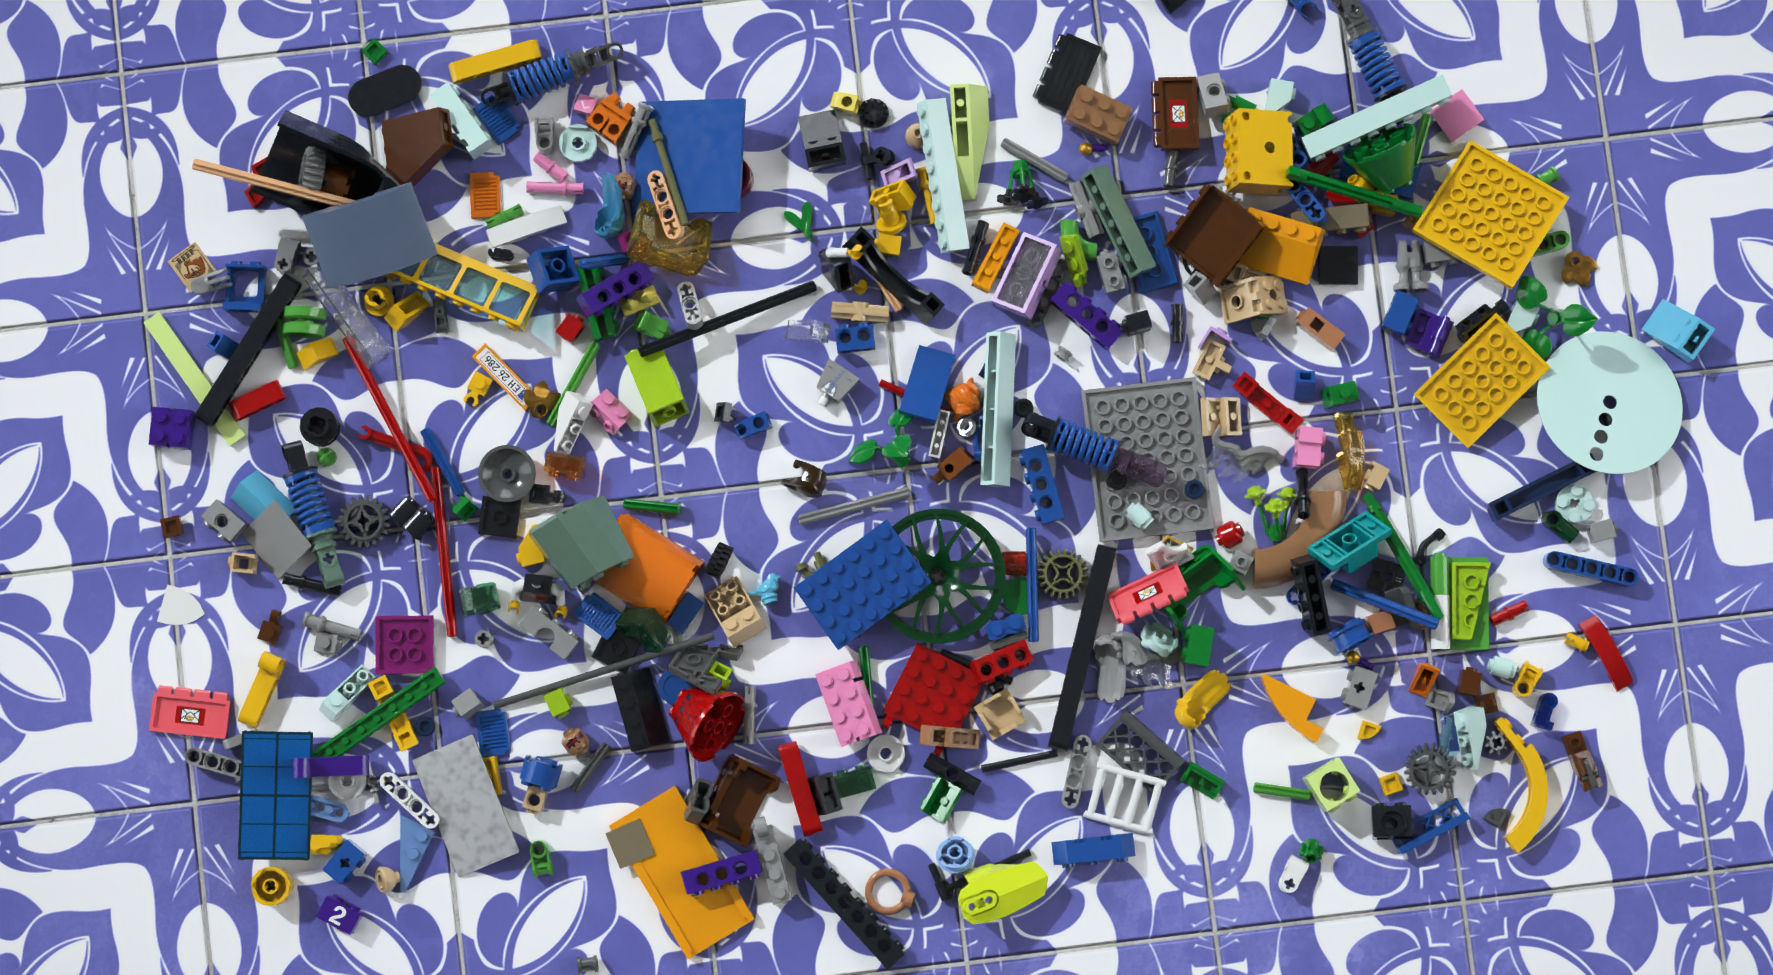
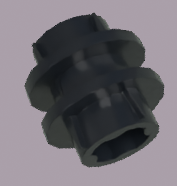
[299,407,341,447]

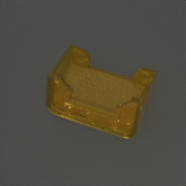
[626,200,713,277]

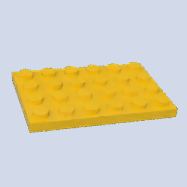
[1413,313,1550,448]

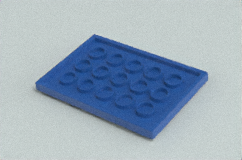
[793,519,932,650]

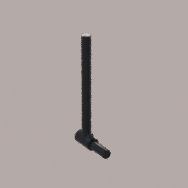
[928,848,1032,902]

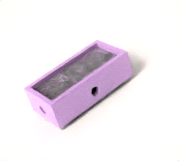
[991,232,1063,320]

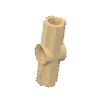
[831,301,889,323]

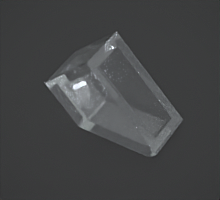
[785,320,831,343]

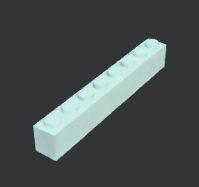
[1301,74,1452,162]
[917,98,970,254]
[980,331,1016,487]

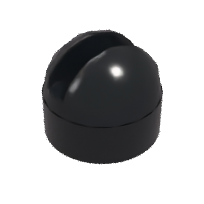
[987,679,1005,695]

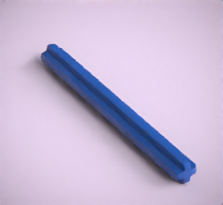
[1026,528,1039,642]
[1330,579,1440,630]

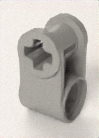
[534,117,555,155]
[274,237,301,275]

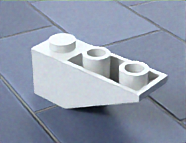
[554,391,593,454]

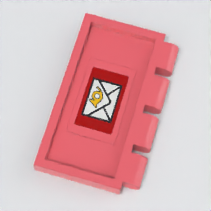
[1106,562,1189,626]
[149,685,232,739]

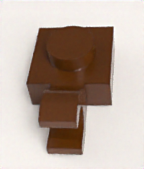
[257,609,283,645]

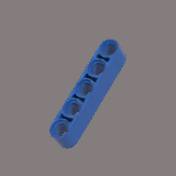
[1543,551,1639,587]

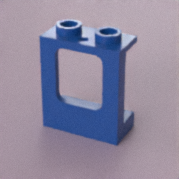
[223,261,267,313]

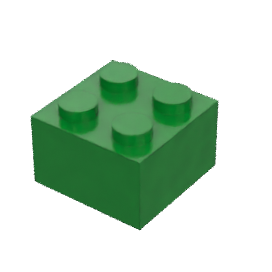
[1179,624,1215,668]

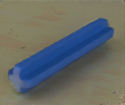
[579,254,629,270]

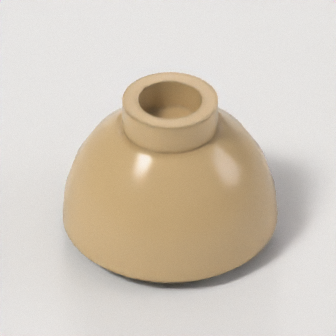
[905,123,923,149]
[375,867,400,894]

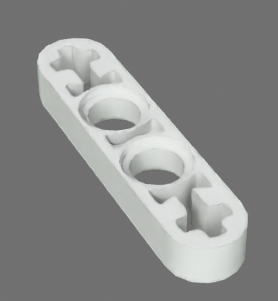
[380,772,441,829]

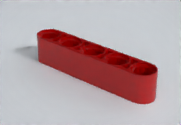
[778,741,823,837]

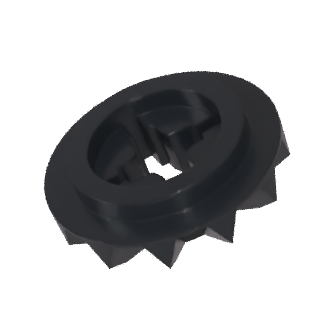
[859,98,889,128]

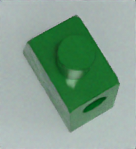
[1320,381,1360,409]

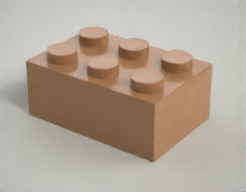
[1063,84,1133,146]

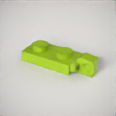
[1059,234,1088,288]

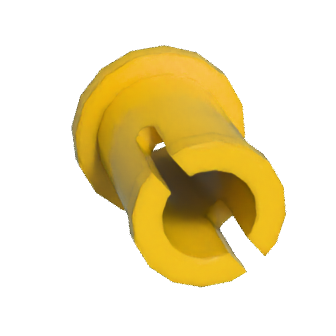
[1563,632,1590,652]

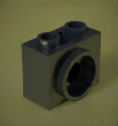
[1371,802,1413,840]

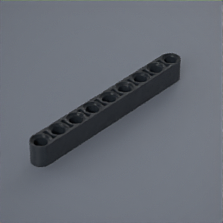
[195,273,302,427]

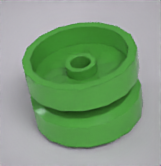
[283,305,327,338]

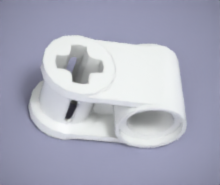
[1278,855,1309,893]

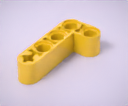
[238,651,286,729]

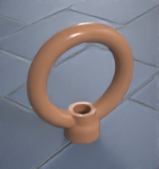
[865,868,916,915]

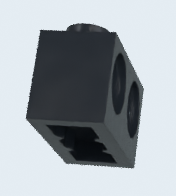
[808,772,843,815]

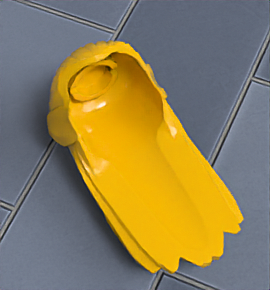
[1174,669,1231,729]

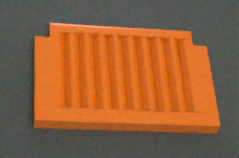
[469,172,501,219]

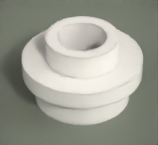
[957,418,976,437]

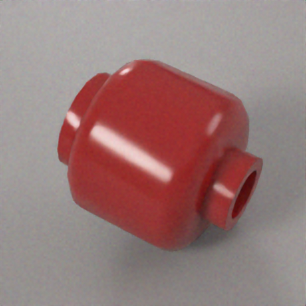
[1215,521,1245,549]

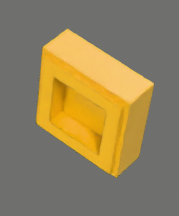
[1378,772,1404,796]

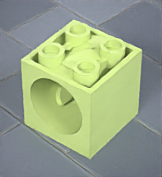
[1302,758,1360,813]

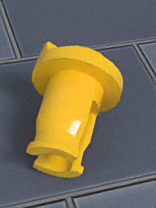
[874,194,907,235]
[364,286,395,317]

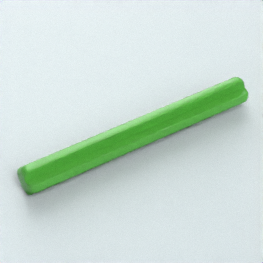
[547,341,601,427]

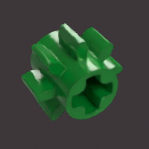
[1299,839,1324,863]

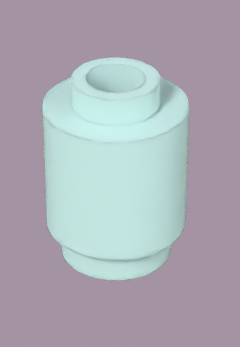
[1125,502,1154,530]
[1487,656,1517,679]

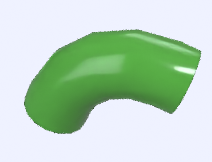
[1060,219,1097,262]

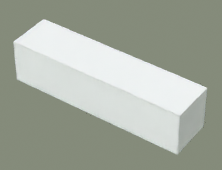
[928,409,951,458]

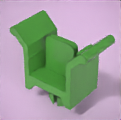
[632,310,672,340]

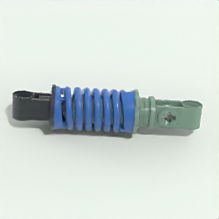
[281,440,345,589]

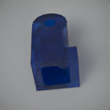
[1530,693,1558,731]

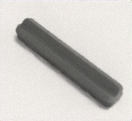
[570,742,611,793]

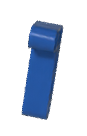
[1285,151,1327,227]

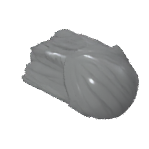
[1093,634,1126,703]

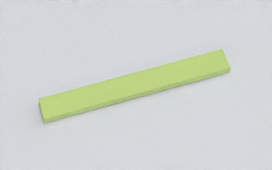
[144,312,246,447]

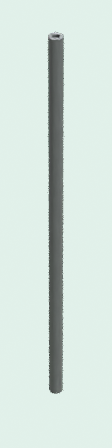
[493,632,715,709]

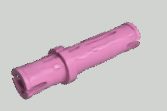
[526,181,585,196]

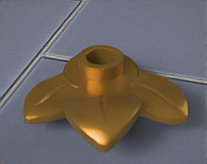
[1561,251,1598,287]
[523,380,561,418]

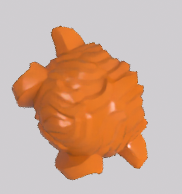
[944,377,980,422]

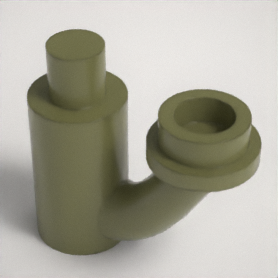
[795,551,828,577]

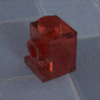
[1002,551,1027,576]

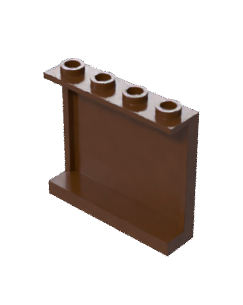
[1164,183,1267,287]

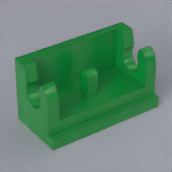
[1180,761,1225,799]

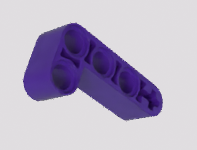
[292,755,369,778]

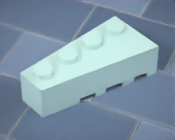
[429,82,493,160]

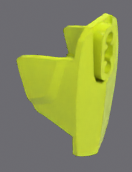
[958,861,1048,924]

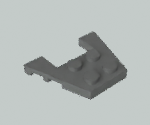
[668,644,743,695]

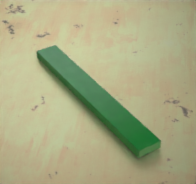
[312,667,446,758]

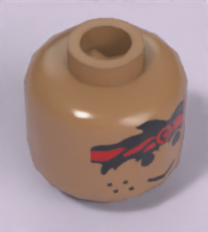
[615,172,637,202]
[561,727,590,757]

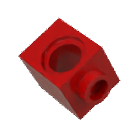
[555,313,586,345]

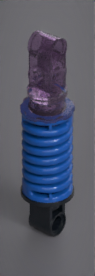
[1021,412,1168,487]

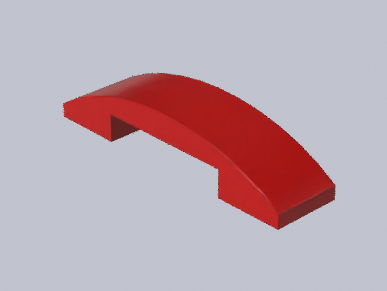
[1232,371,1304,435]
[1578,615,1634,692]

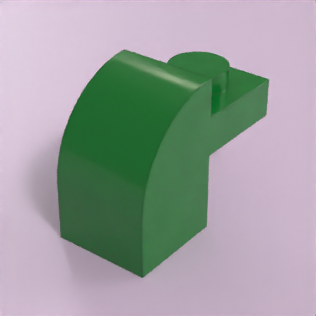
[1294,103,1336,137]

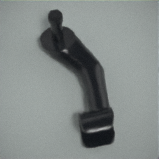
[1415,528,1446,566]

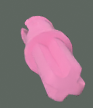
[533,152,569,182]

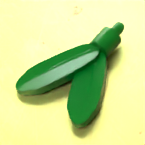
[784,202,813,242]

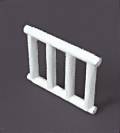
[1083,762,1167,835]

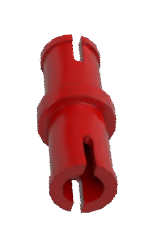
[1489,600,1529,627]

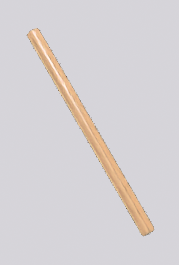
[192,159,356,206]

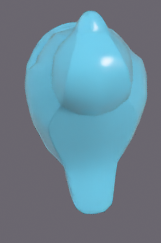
[748,573,781,606]

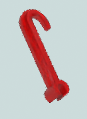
[358,425,433,473]

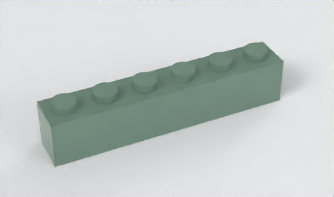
[1080,164,1156,278]

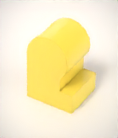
[830,92,862,116]

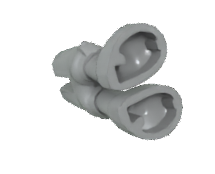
[1393,239,1429,293]

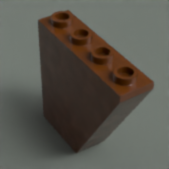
[381,107,454,187]

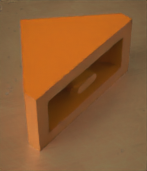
[1408,662,1440,698]

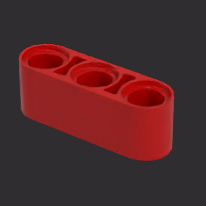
[228,380,286,421]

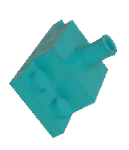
[1307,511,1392,574]

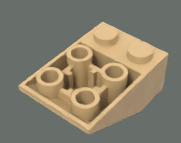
[704,576,767,648]

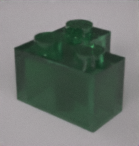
[614,608,671,653]

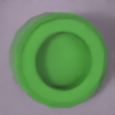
[317,448,337,467]

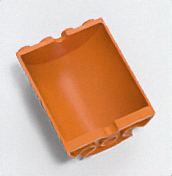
[591,513,705,626]

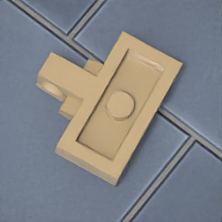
[1192,338,1232,381]

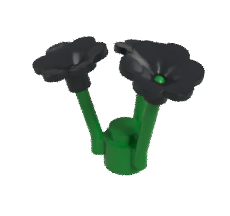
[997,160,1049,209]

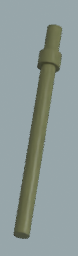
[648,119,689,226]

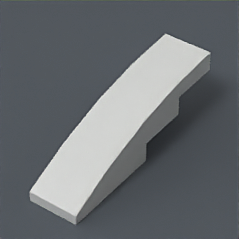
[486,205,567,248]

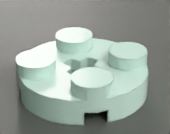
[559,124,597,163]
[1555,484,1595,523]
[1140,623,1178,657]

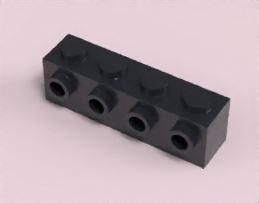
[1290,554,1332,637]

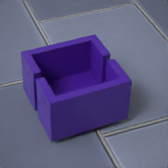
[148,407,195,450]

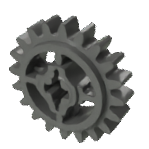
[337,495,392,548]

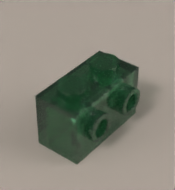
[834,763,877,798]

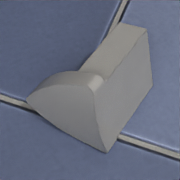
[1250,316,1277,342]
[1424,687,1455,714]

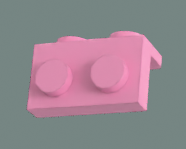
[589,389,634,436]

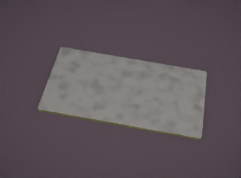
[413,735,520,877]

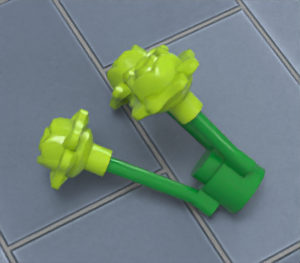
[1244,485,1297,541]

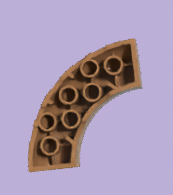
[1252,491,1347,589]

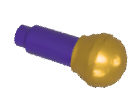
[1079,142,1108,156]
[1346,650,1374,670]

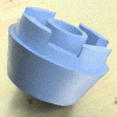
[936,836,975,875]

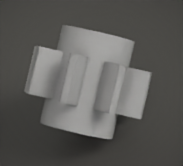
[1483,731,1508,755]

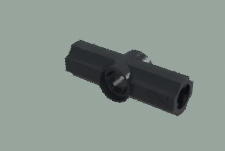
[923,752,982,795]

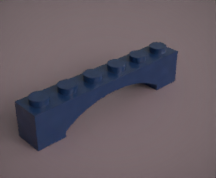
[1485,453,1597,522]

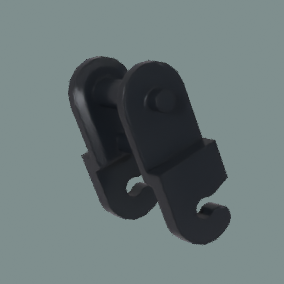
[488,248,514,261]

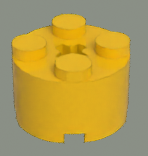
[251,866,294,906]

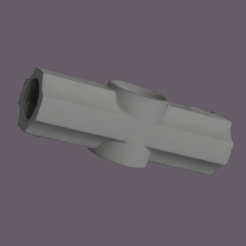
[1068,180,1104,239]

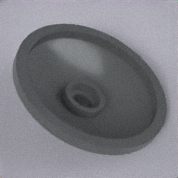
[478,445,536,502]

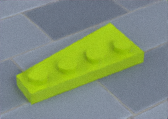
[1451,562,1491,640]

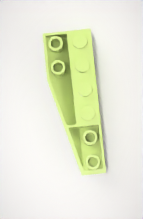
[949,83,990,201]

